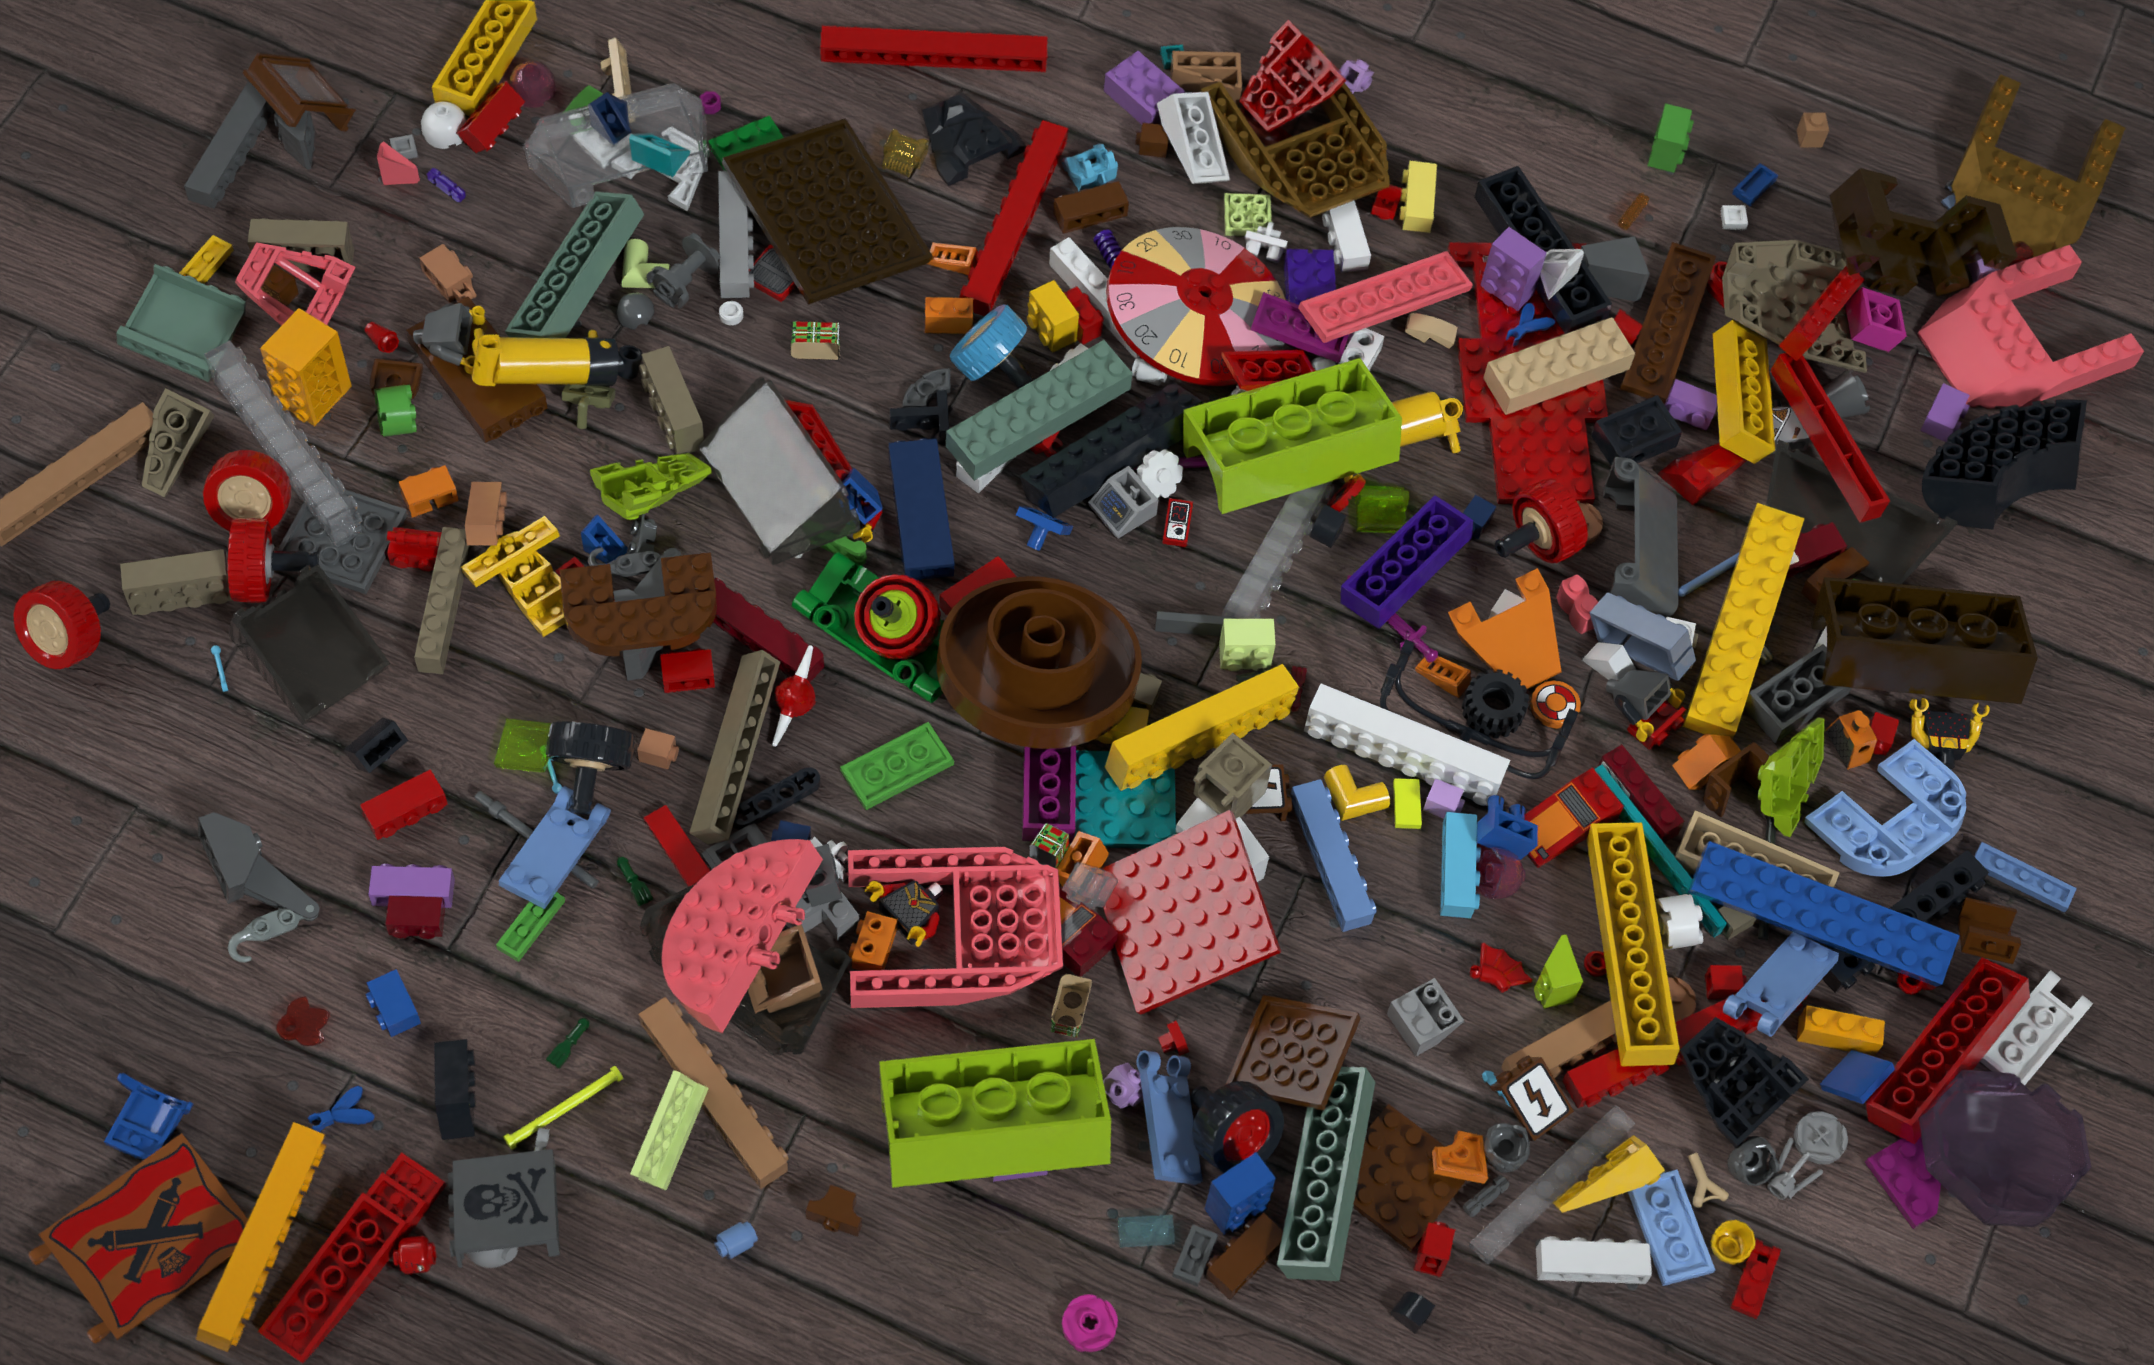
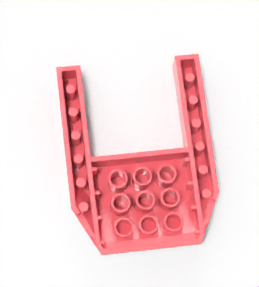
[1917,245,2144,409]
[848,847,1063,1008]

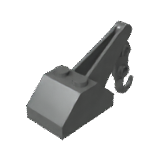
[588,547,681,681]

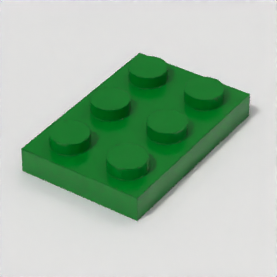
[708,115,784,171]

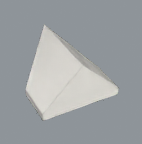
[1540,249,1584,300]

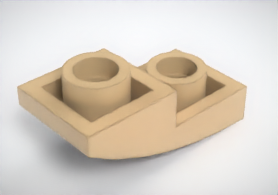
[1405,313,1458,349]

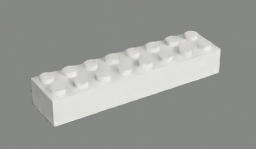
[1304,684,1510,806]

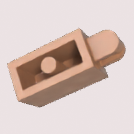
[419,244,476,303]

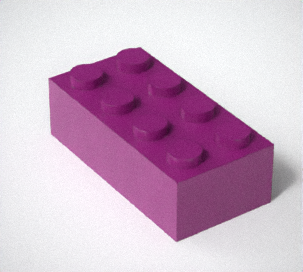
[1022,746,1076,843]

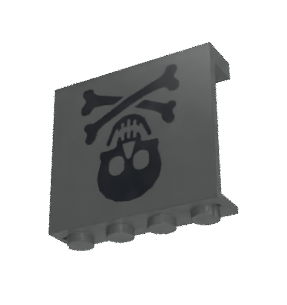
[448,1149,560,1268]

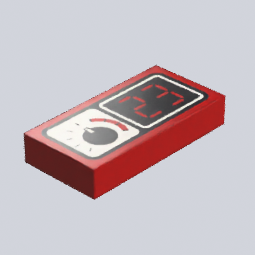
[1162,498,1193,547]

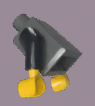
[1606,670,1685,742]

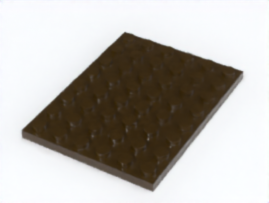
[722,118,933,305]

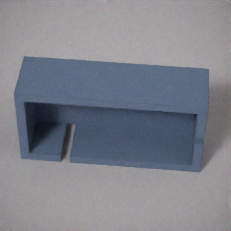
[1589,592,1696,681]

